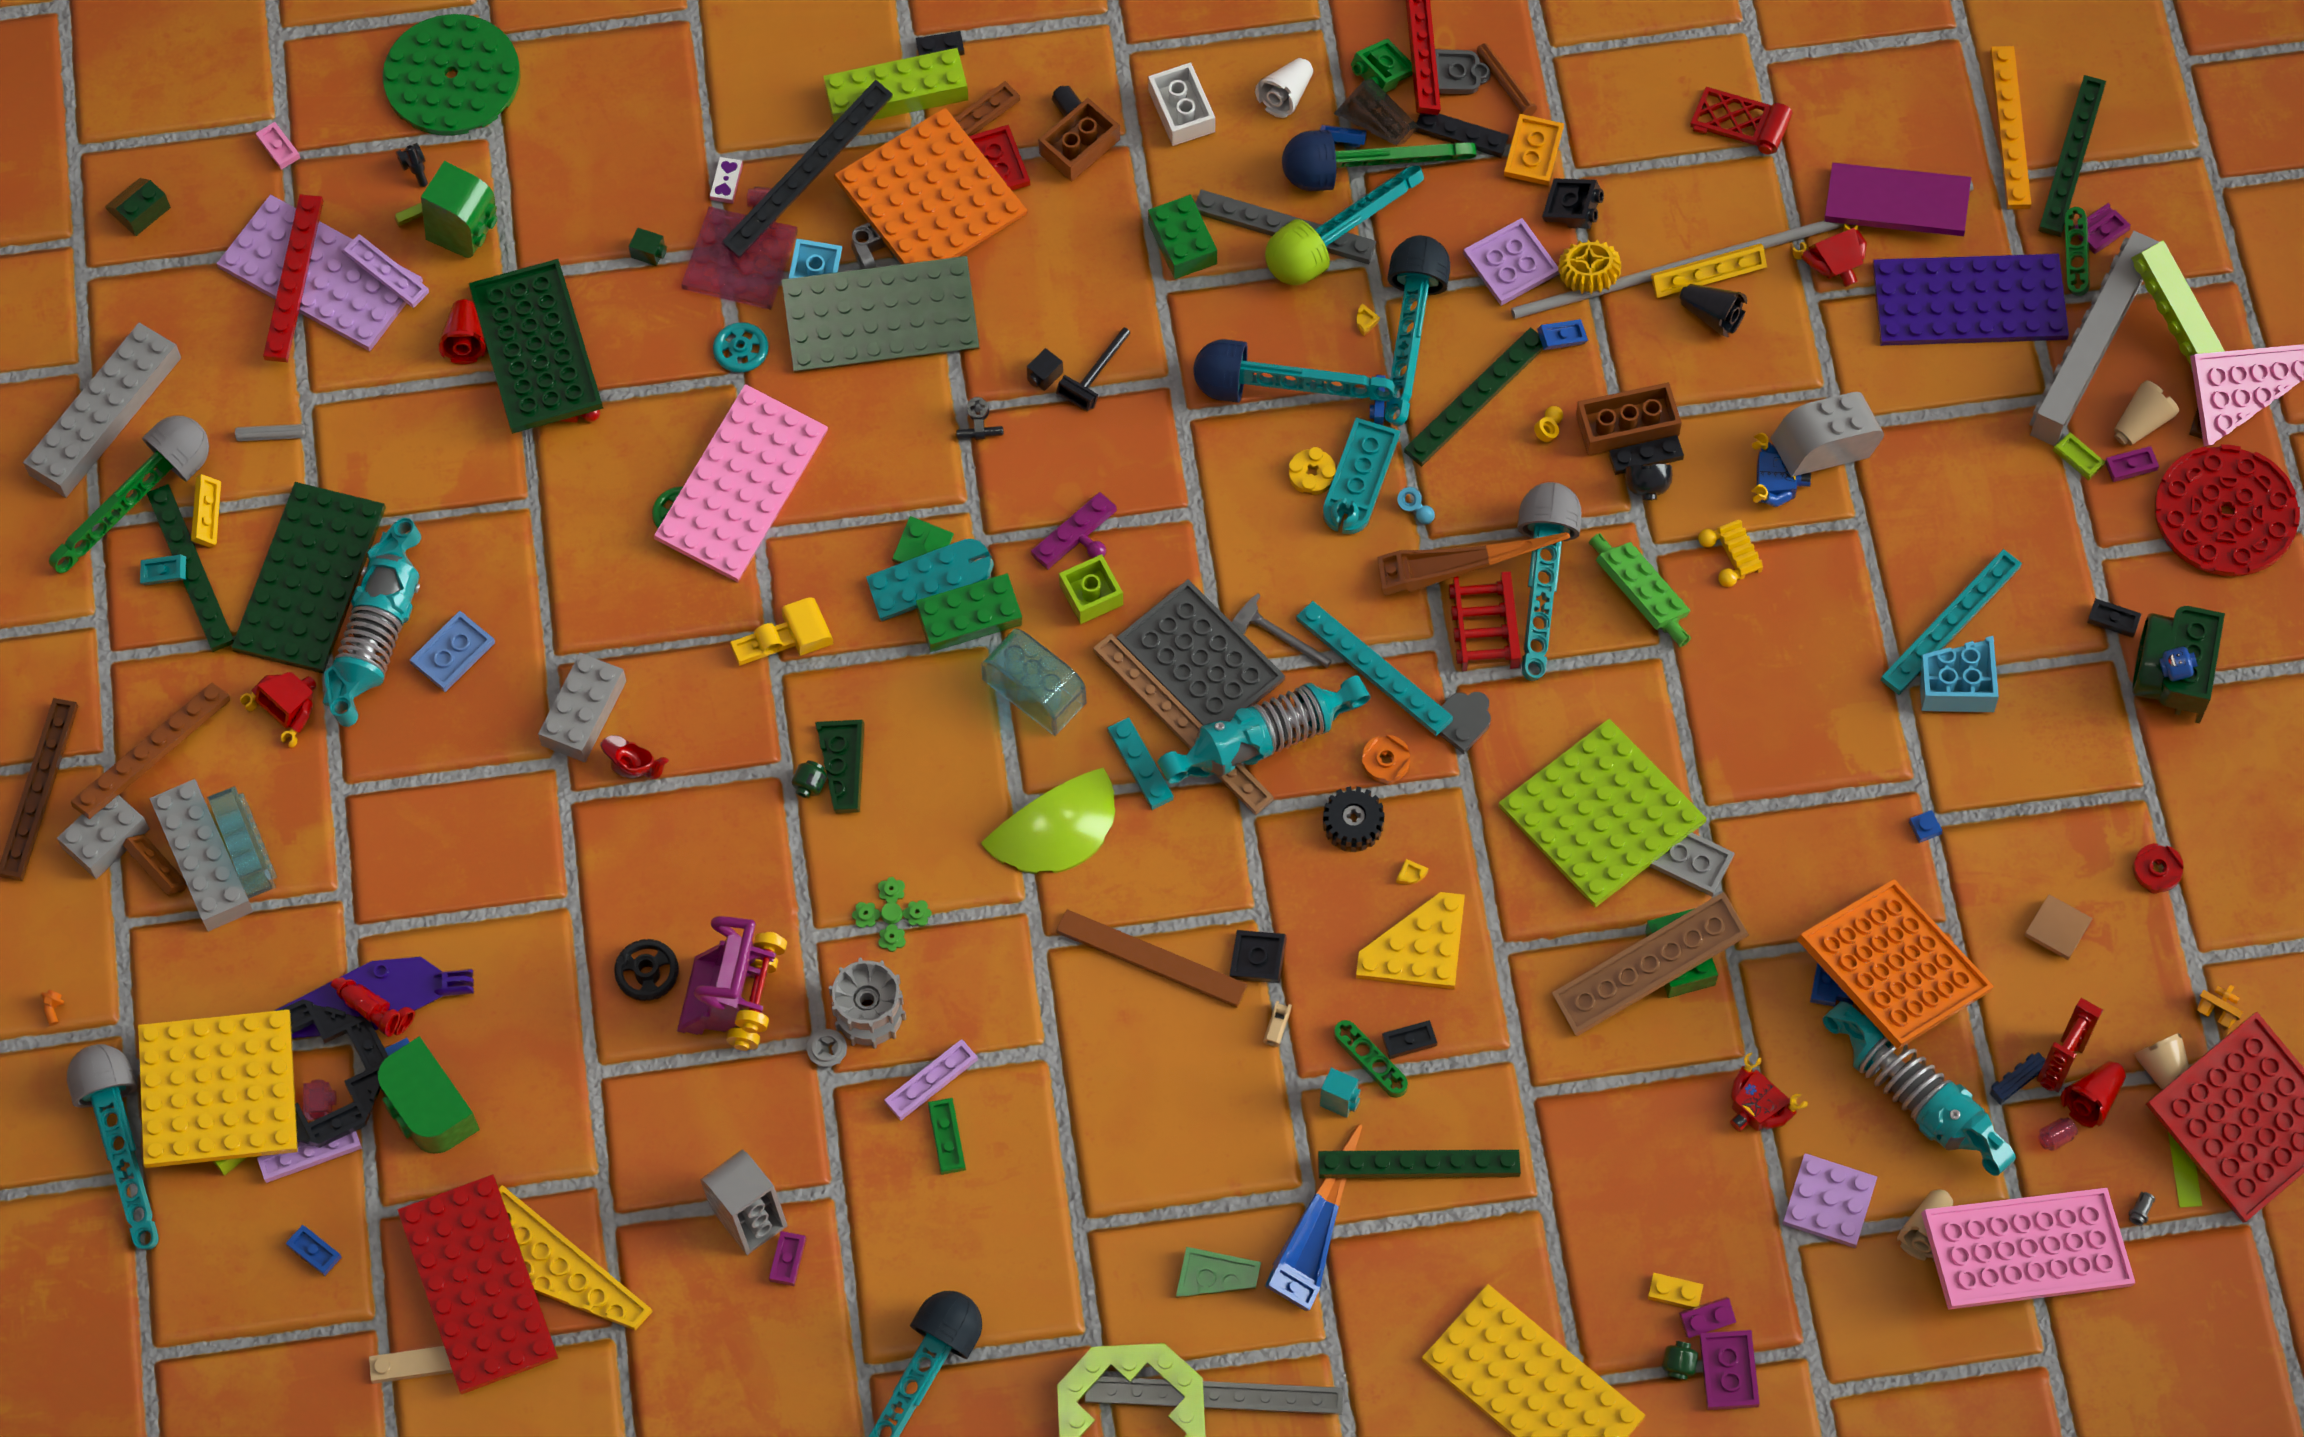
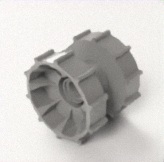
[829,957,906,1049]

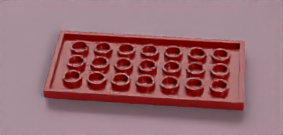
[397,1174,559,1395]

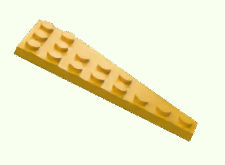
[499,1185,652,1331]

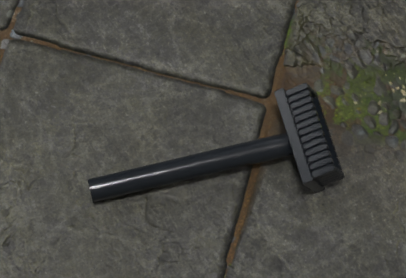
[1056,327,1130,412]

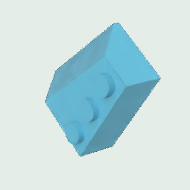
[1920,636,1999,712]

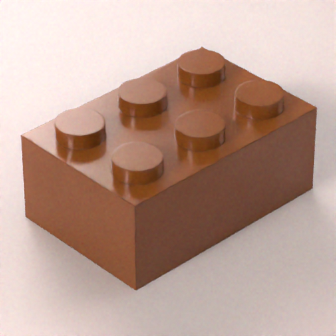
[1038,98,1120,182]

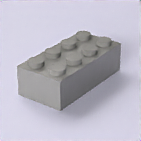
[538,653,626,762]

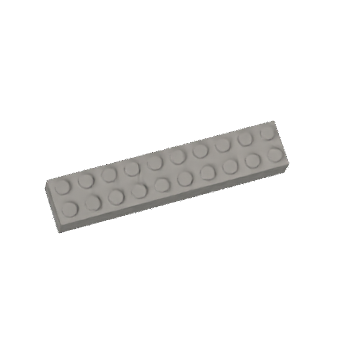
[2029,231,2159,446]

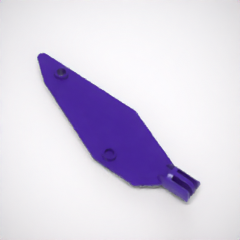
[275,957,474,1039]

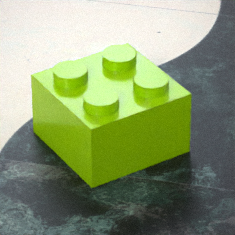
[1059,554,1124,624]

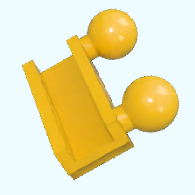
[1698,520,1763,587]

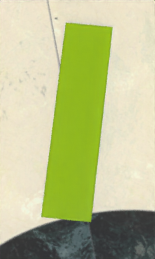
[2168,1132,2202,1207]

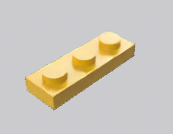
[191,474,221,548]

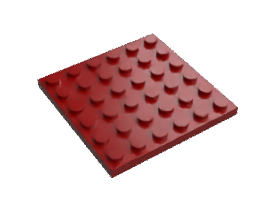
[2146,1012,2304,1223]

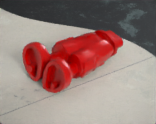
[331,977,415,1037]

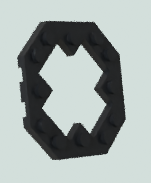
[278,999,388,1148]

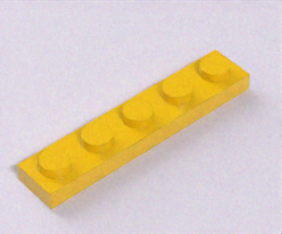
[1651,243,1767,298]

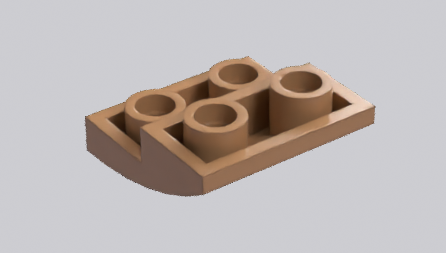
[2024,894,2093,960]

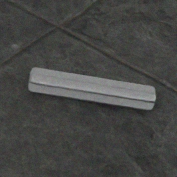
[235,424,306,441]

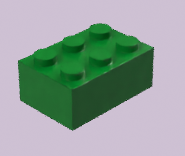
[1148,194,1217,280]
[1645,908,1718,998]

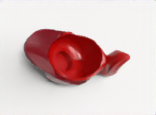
[600,735,669,779]

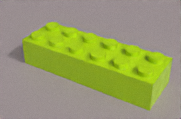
[824,48,968,123]

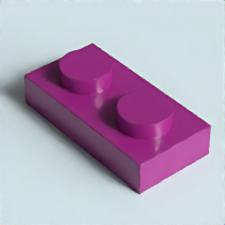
[2105,446,2159,482]
[769,1231,806,1286]
[1679,1297,1736,1338]

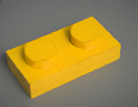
[1648,1273,1704,1309]

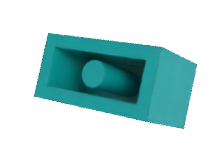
[1320,1067,1361,1118]

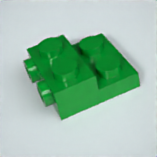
[1351,38,1413,95]

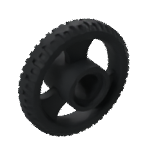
[614,939,679,1001]

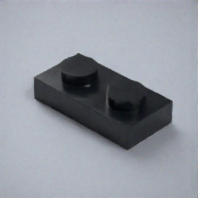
[916,31,965,56]
[2087,598,2142,638]
[1382,1020,1437,1059]

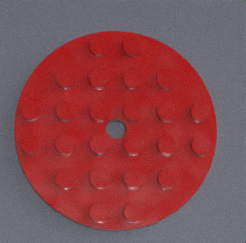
[2155,444,2300,576]

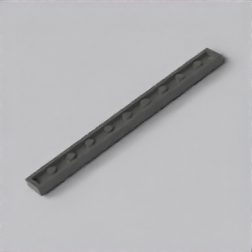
[1085,1376,1343,1415]

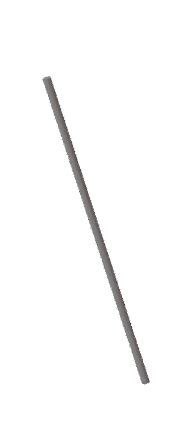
[1511,181,1973,319]

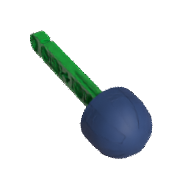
[1282,130,1477,191]

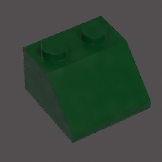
[105,178,171,236]

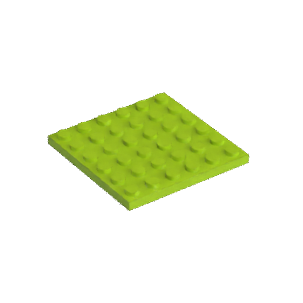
[1499,718,1707,908]

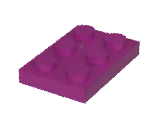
[1699,1330,1760,1410]

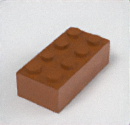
[1576,382,1682,455]

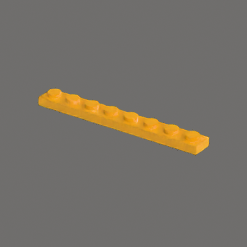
[1990,46,2031,209]

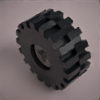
[1323,786,1385,852]

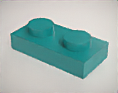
[140,554,186,585]

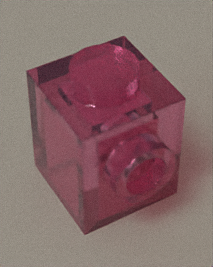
[303,1080,337,1120]

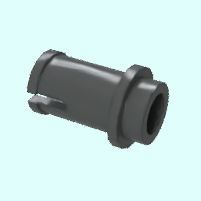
[2129,1192,2155,1226]

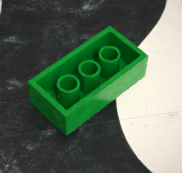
[916,573,1022,653]

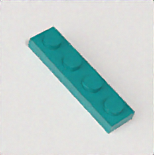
[1108,717,1174,810]

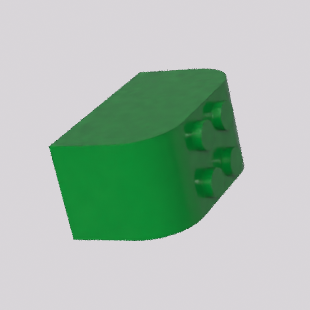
[421,161,498,258]
[378,1036,480,1154]

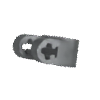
[851,223,898,269]

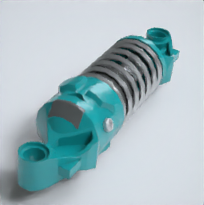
[1823,1001,2016,1176]

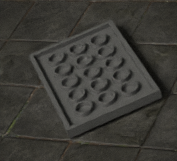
[1117,579,1285,726]

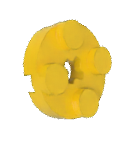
[1289,447,1336,495]

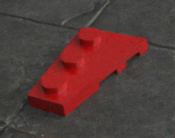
[969,124,1030,191]

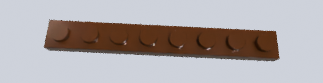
[0,698,78,881]

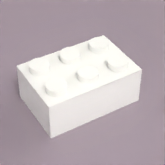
[1148,62,1215,146]

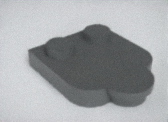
[1435,49,1490,94]
[1439,692,1491,754]

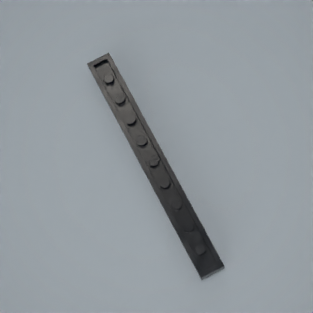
[722,80,893,259]

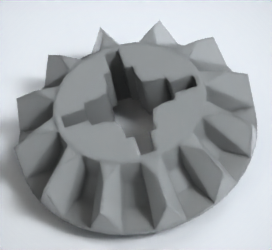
[807,1029,847,1068]

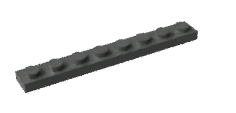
[1195,190,1376,264]

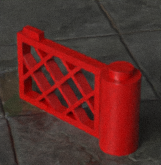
[1690,87,1793,155]

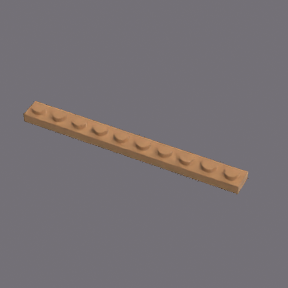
[1093,633,1274,816]

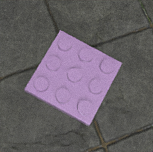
[1463,218,1560,306]
[1783,1153,1877,1248]

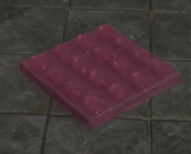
[681,206,798,310]

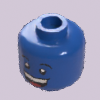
[2159,647,2197,681]

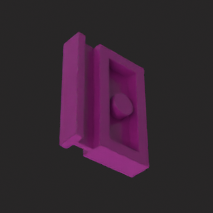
[2075,203,2131,254]

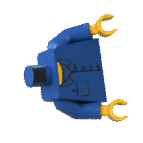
[1751,433,1811,507]

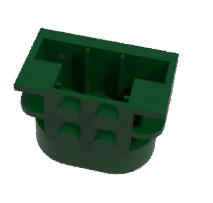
[2132,606,2225,724]

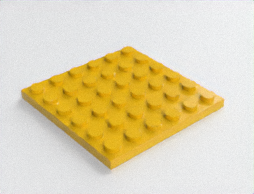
[138,1010,298,1168]

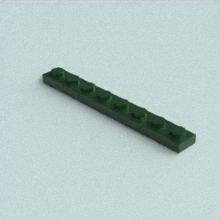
[2038,75,2106,237]
[1404,327,1544,467]
[147,484,234,652]
[1318,1150,1521,1178]

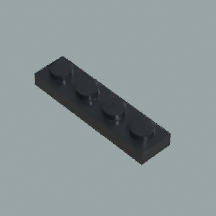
[1414,113,1509,158]

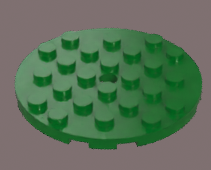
[383,14,520,136]

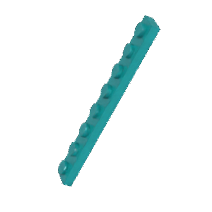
[1880,549,2022,695]
[1296,601,1453,736]

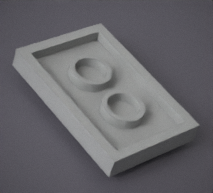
[1649,832,1735,897]

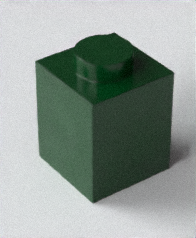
[629,228,667,266]

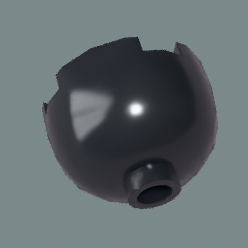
[1625,464,1673,500]

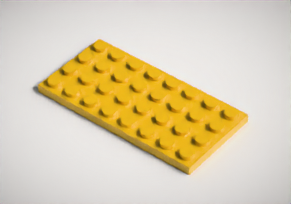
[1422,1284,1646,1437]

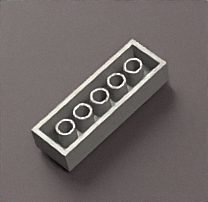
[149,779,254,932]

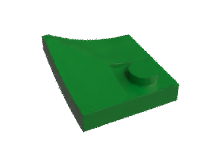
[892,516,954,564]

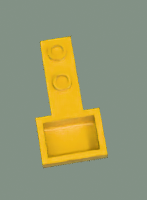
[730,597,833,666]

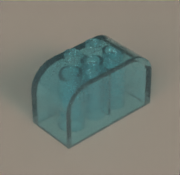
[981,629,1087,736]

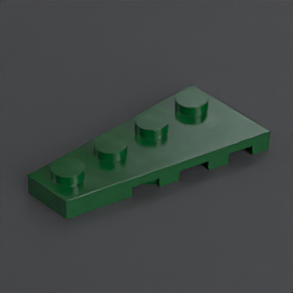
[815,720,864,814]

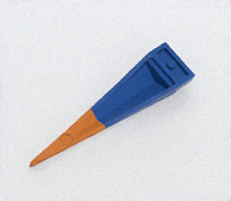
[1265,1124,1362,1311]

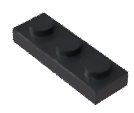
[1609,435,1684,475]

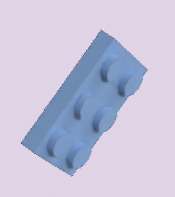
[410,611,495,692]

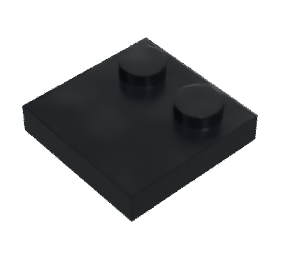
[1229,930,1287,983]

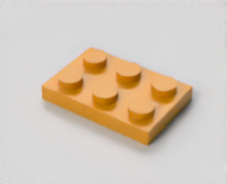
[1504,114,1564,186]

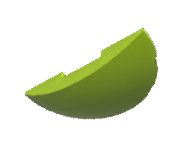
[981,768,1115,874]

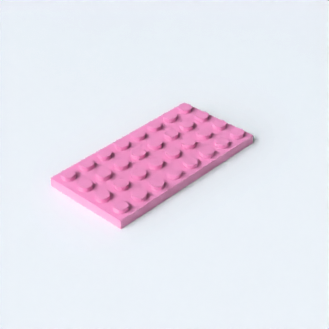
[654,384,828,582]
[1921,1188,2135,1310]

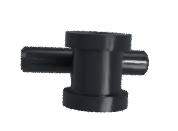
[396,143,428,187]
[956,397,1004,440]

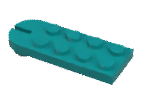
[1323,417,1401,534]
[866,539,994,621]

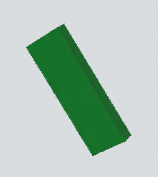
[928,1098,966,1175]

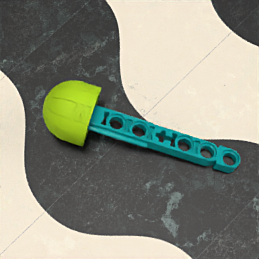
[1265,165,1424,285]

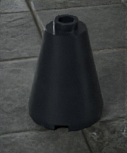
[1679,284,1747,337]

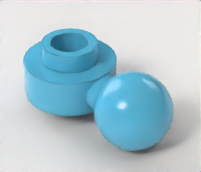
[1397,487,1435,524]

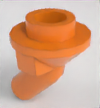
[41,990,65,1026]

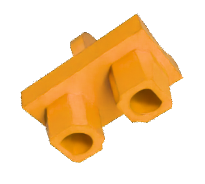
[2197,984,2243,1029]

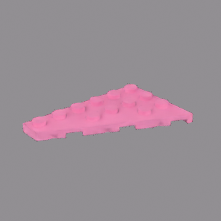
[2190,344,2304,446]

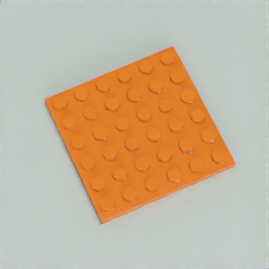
[834,107,1028,264]
[1797,879,1994,1050]

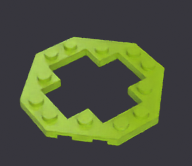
[1057,1343,1206,1437]

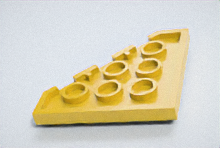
[1356,892,1465,989]

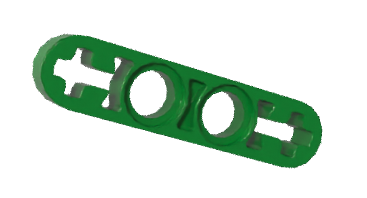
[2065,207,2090,296]
[1334,1020,1408,1098]

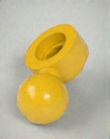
[1534,406,1563,442]

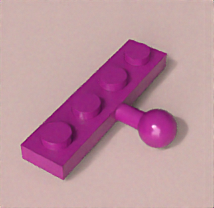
[1031,492,1117,570]

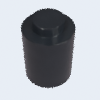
[1052,86,1082,117]

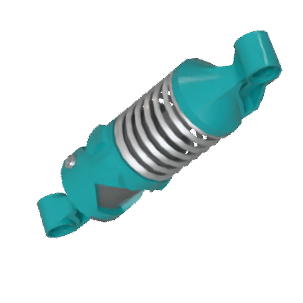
[323,518,421,727]
[1157,676,1371,784]

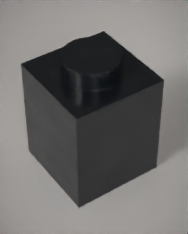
[1027,348,1063,391]

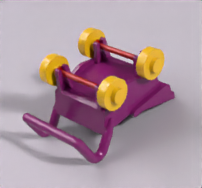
[677,916,787,1051]

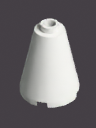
[1255,58,1313,118]

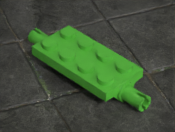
[1589,533,1691,647]

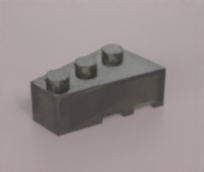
[1334,79,1419,146]

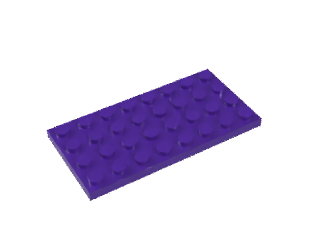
[1872,254,2069,346]

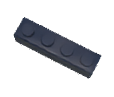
[1990,1052,2045,1105]

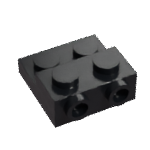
[1542,178,1604,229]

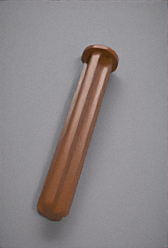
[1477,43,1537,116]

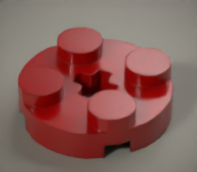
[2132,843,2184,894]

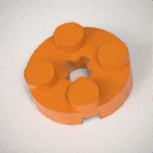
[1362,735,1410,785]

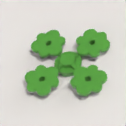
[852,877,932,952]

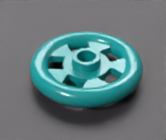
[713,322,769,373]

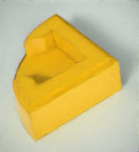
[1356,303,1380,336]
[1396,859,1429,885]

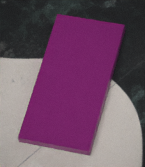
[1824,163,1971,236]

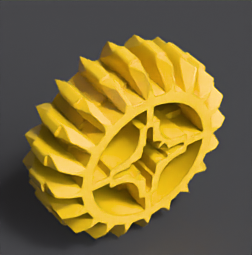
[1558,239,1621,295]

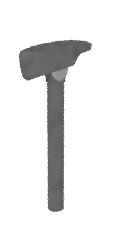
[1232,593,1332,668]

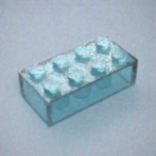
[207,786,277,899]

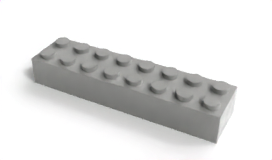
[23,322,181,498]

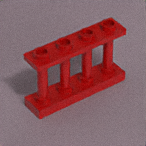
[1449,571,1521,672]
[2037,998,2103,1093]

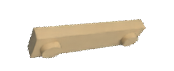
[369,1346,453,1384]

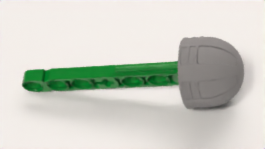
[49,416,209,573]

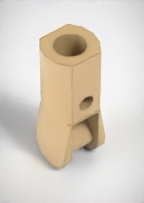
[1263,1001,1292,1047]

